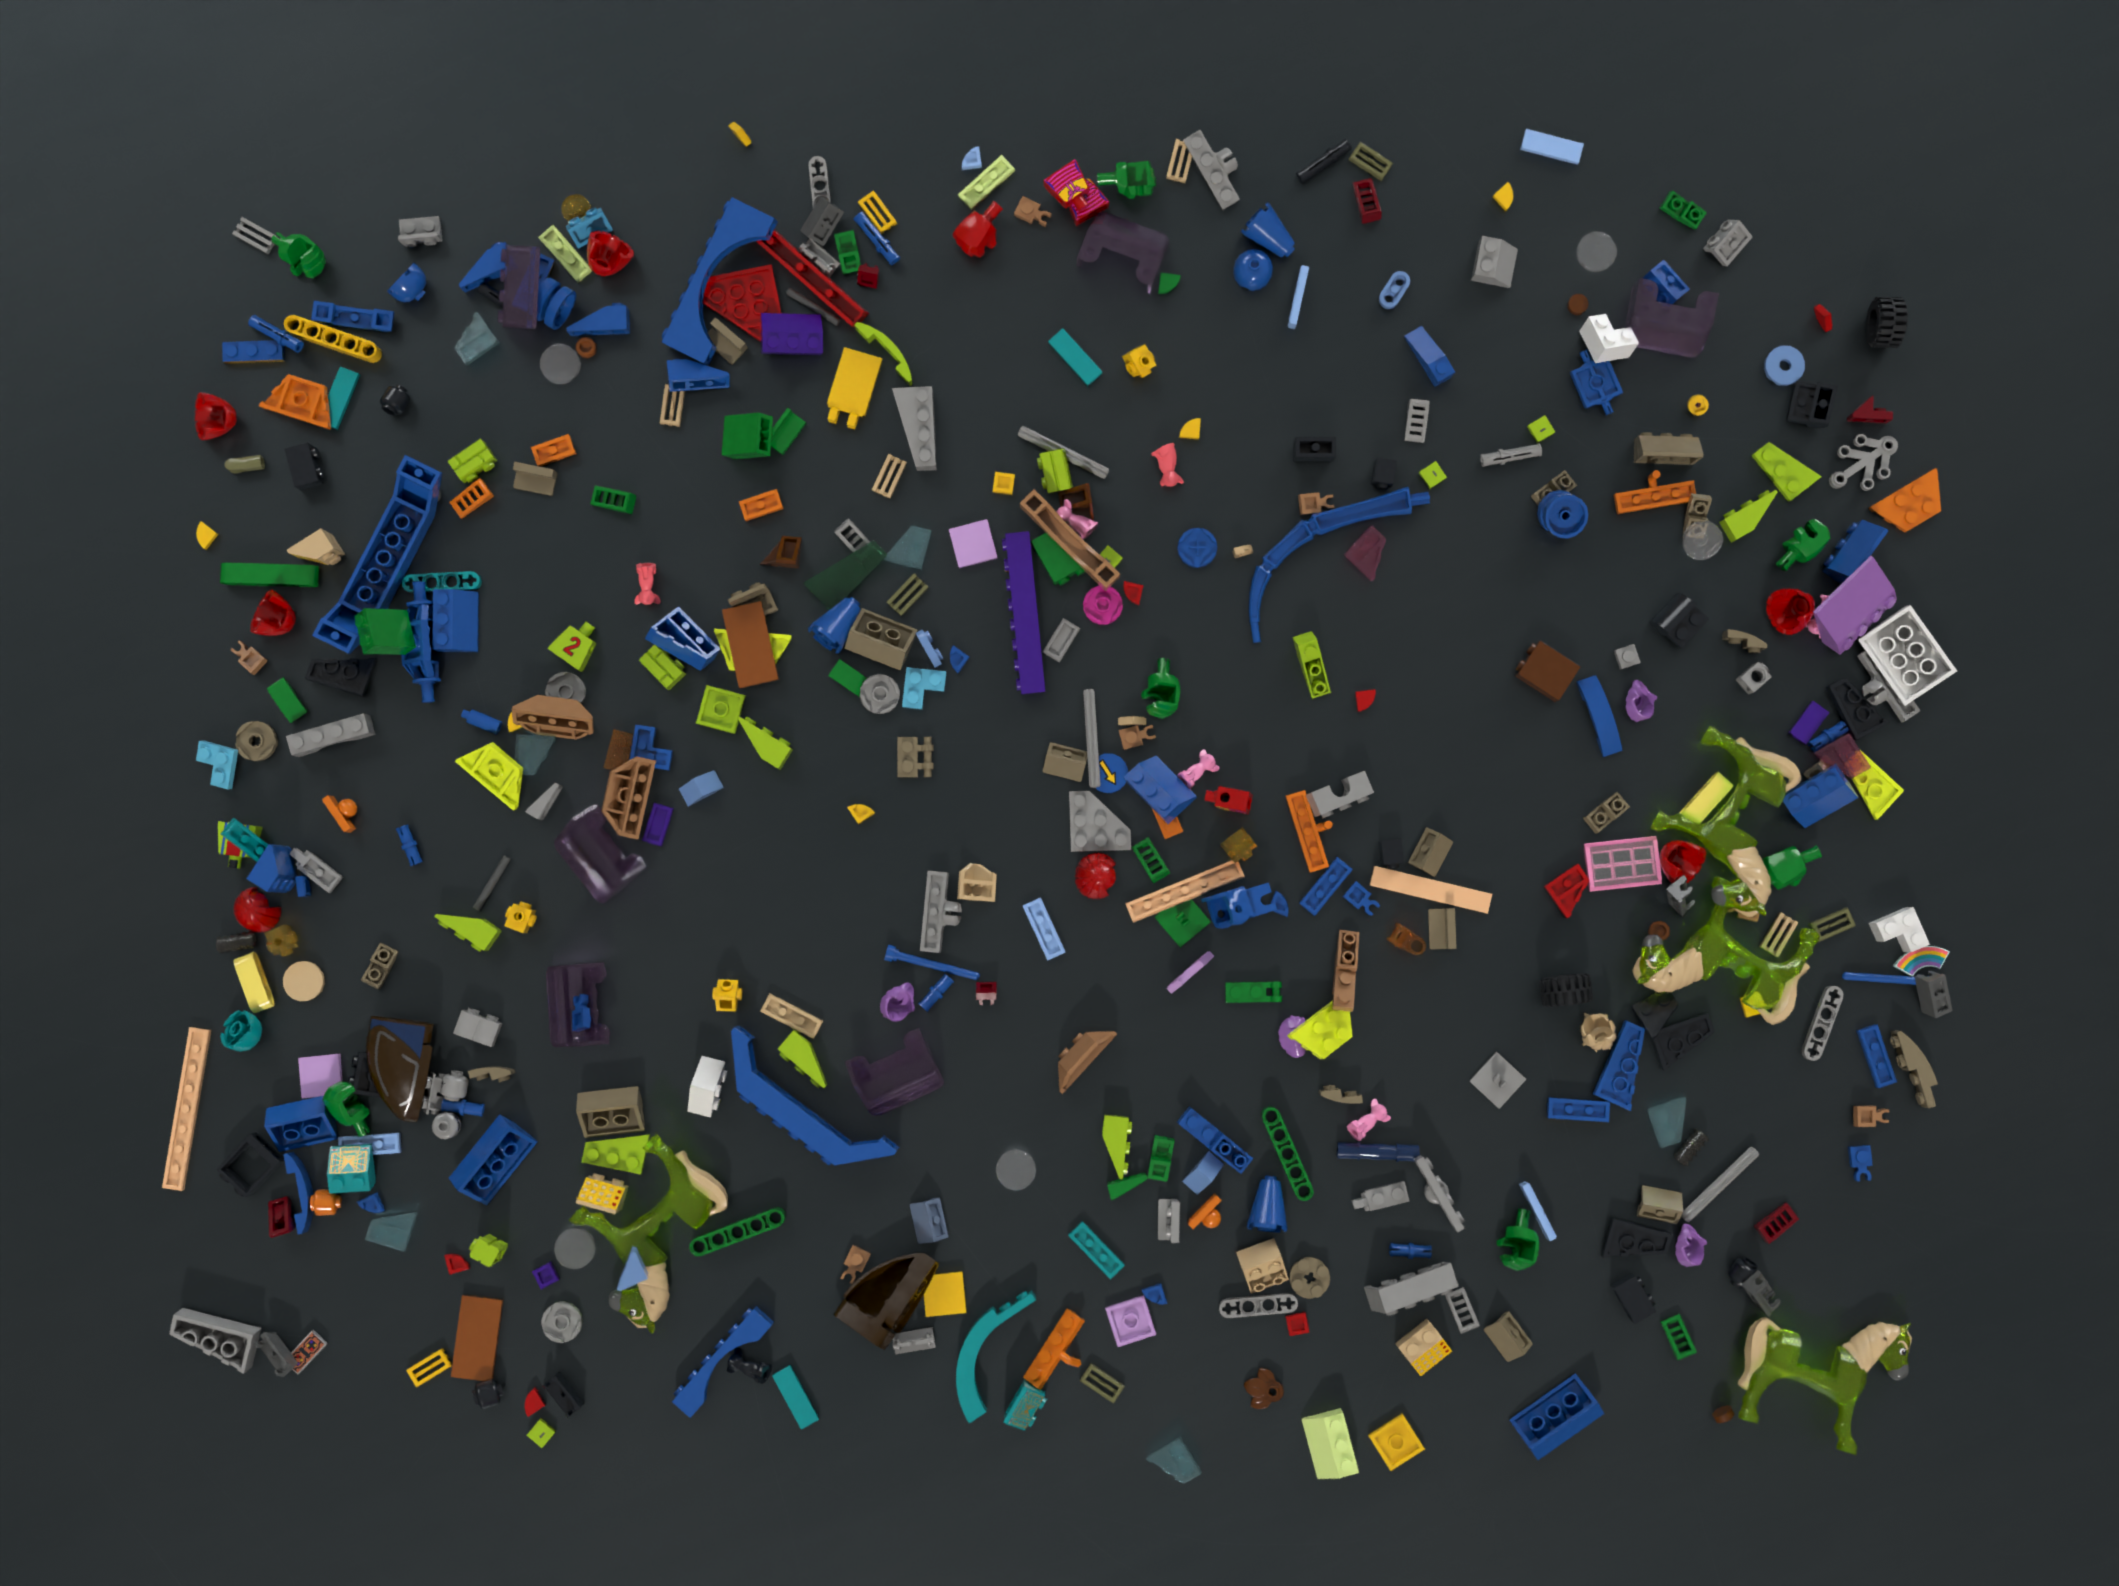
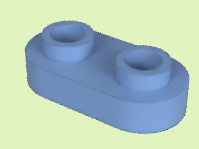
[1379,271,1410,309]
[916,629,943,668]

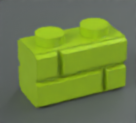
[448,438,497,483]
[1037,448,1073,493]
[639,645,686,690]
[469,1234,508,1267]

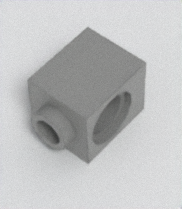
[1735,662,1772,694]

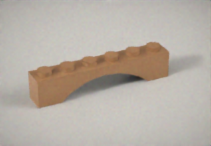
[1020,489,1120,591]

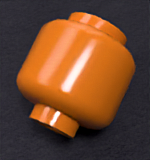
[310,1189,342,1216]

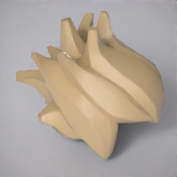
[1580,1013,1616,1052]

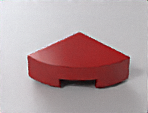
[1814,304,1832,332]
[1123,581,1143,605]
[1355,689,1376,712]
[444,1254,470,1275]
[525,1388,546,1417]

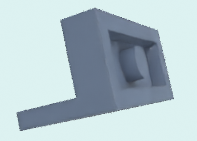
[910,1197,948,1244]

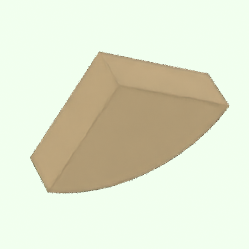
[1232,545,1253,558]
[1118,716,1146,726]

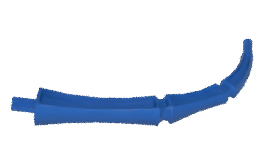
[1249,487,1430,643]

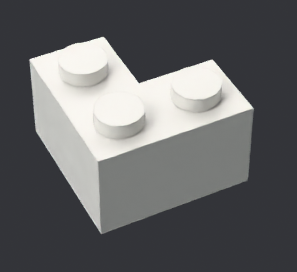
[1579,314,1639,363]
[1869,907,1930,952]
[687,1056,727,1117]

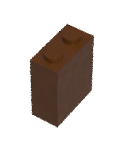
[1515,641,1580,702]

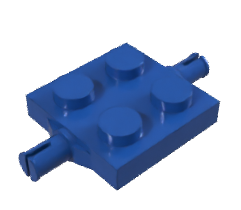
[1570,350,1623,415]

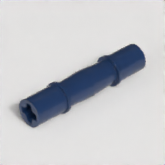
[1336,1142,1420,1162]

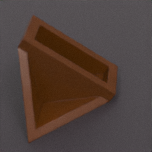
[1058,483,1094,521]
[759,536,802,569]

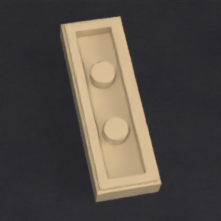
[760,993,823,1039]

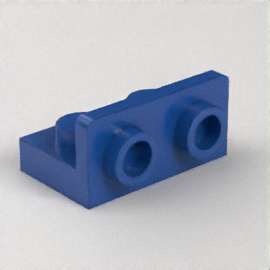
[1640,260,1690,310]

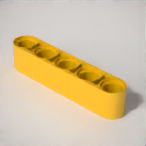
[284,315,382,363]

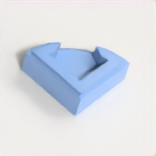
[962,146,982,170]

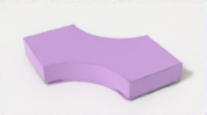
[1167,951,1214,994]

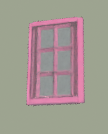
[1584,836,1662,892]

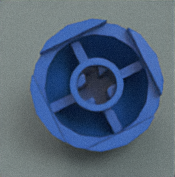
[1233,249,1273,291]
[387,263,427,303]

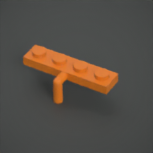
[1613,470,1696,514]
[1285,790,1333,873]
[1023,1309,1085,1390]

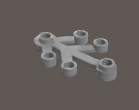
[1829,434,1898,491]

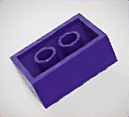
[761,313,823,355]

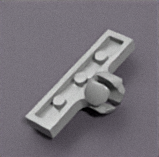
[1183,130,1240,211]
[1857,650,1920,722]
[920,871,962,953]
[1414,1155,1465,1232]

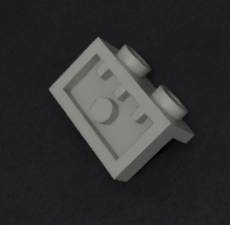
[398,216,442,247]
[1703,220,1753,266]
[1158,1199,1180,1243]

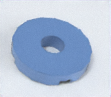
[1764,346,1805,386]

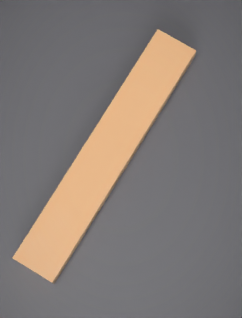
[1125,858,1245,923]
[1369,866,1492,914]

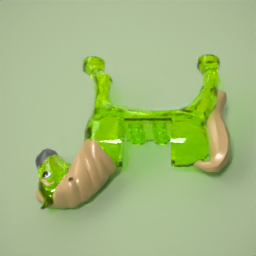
[1650,726,1801,917]
[1632,877,1820,1025]
[569,1134,728,1334]
[1738,1317,1912,1455]

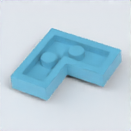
[902,667,947,710]
[196,740,238,789]

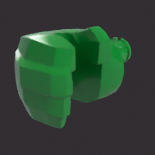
[1097,161,1156,199]
[271,232,326,278]
[1776,519,1830,571]
[1141,658,1180,719]
[1763,845,1822,890]
[322,1081,370,1137]
[1497,1209,1539,1271]

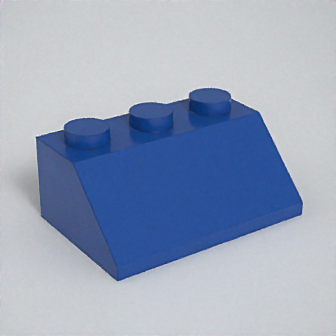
[1822,520,1889,584]
[432,589,479,652]
[1124,756,1197,824]
[1781,763,1859,828]
[247,844,297,893]
[264,1095,339,1152]

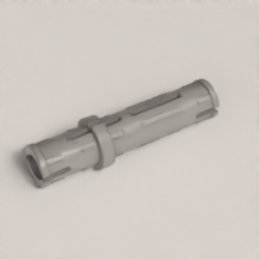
[1480,443,1542,467]

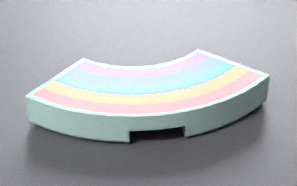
[1893,946,1950,976]

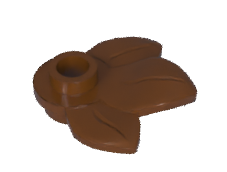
[1244,1368,1284,1409]

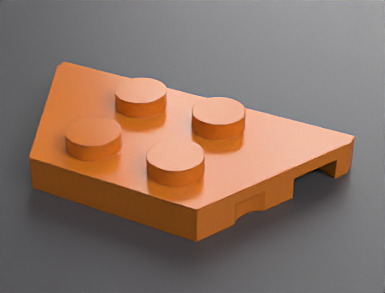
[259,374,331,430]
[1868,468,1941,533]

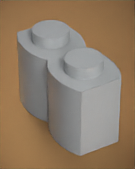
[453,1008,503,1047]

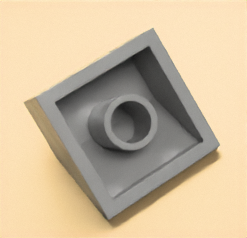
[1471,236,1518,288]

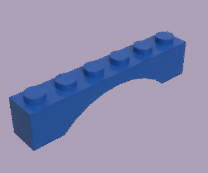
[672,1306,774,1418]

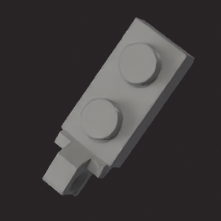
[289,848,343,893]
[1351,1181,1409,1211]

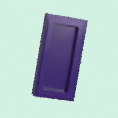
[1788,701,1829,745]
[642,803,674,847]

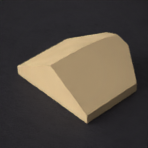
[957,863,997,902]

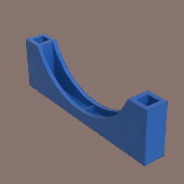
[662,197,778,366]

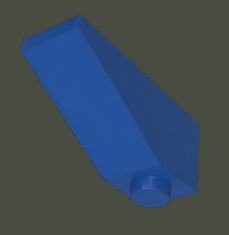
[459,242,519,293]
[567,303,630,336]
[1404,326,1455,387]
[667,359,730,392]

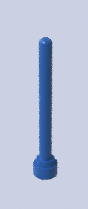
[884,945,980,980]
[1842,972,1916,985]

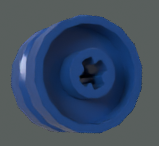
[529,277,576,330]
[1537,490,1589,539]

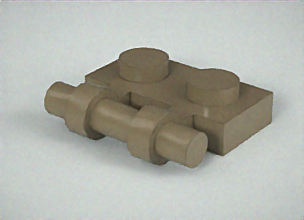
[897,737,934,778]

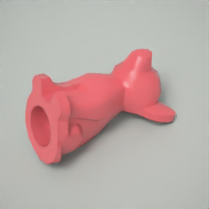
[1151,443,1184,487]
[635,563,661,605]

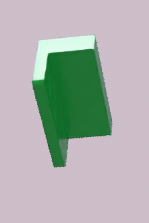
[771,408,806,455]

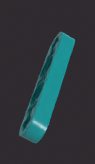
[402,571,482,594]

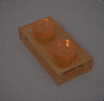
[603,729,634,770]

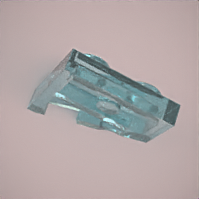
[454,312,499,366]
[884,526,932,570]
[514,734,556,776]
[1647,1096,1686,1148]
[365,1212,417,1252]
[1146,1437,1202,1484]

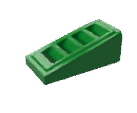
[590,485,636,514]
[1132,837,1170,883]
[1107,1172,1148,1200]
[1661,1314,1697,1361]

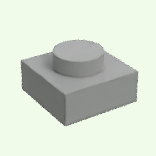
[1614,644,1641,670]

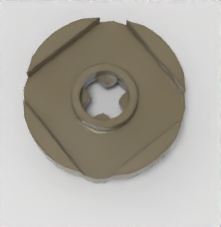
[235,721,279,761]
[1289,1257,1330,1299]

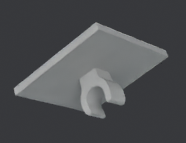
[1469,1052,1526,1109]

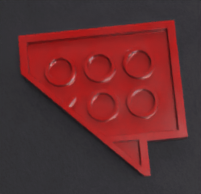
[703,264,782,342]

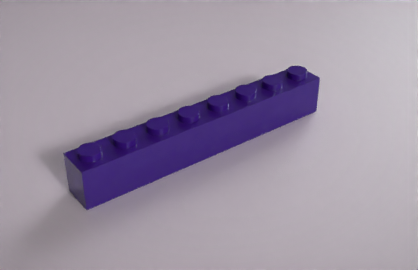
[1002,531,1045,694]

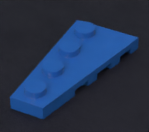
[1593,1020,1645,1111]

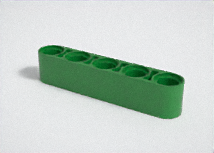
[220,563,319,587]
[1261,1106,1314,1201]
[689,1207,786,1256]

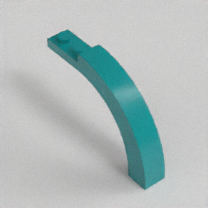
[956,1290,1036,1423]

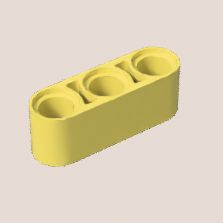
[1679,772,1733,828]
[234,952,275,1014]

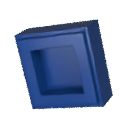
[295,876,312,897]

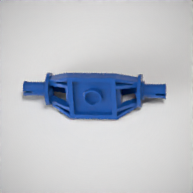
[401,581,441,703]

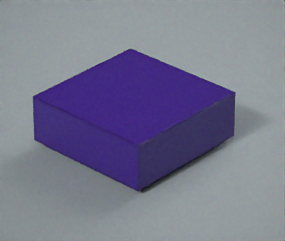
[532,1261,560,1289]

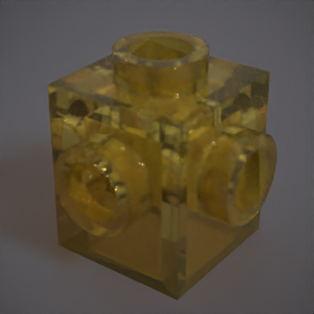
[1220,827,1257,863]
[264,925,298,957]

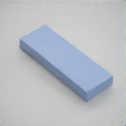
[1520,129,1584,165]
[1287,265,1309,329]
[1023,897,1065,961]
[338,1132,402,1155]
[1519,1181,1557,1241]

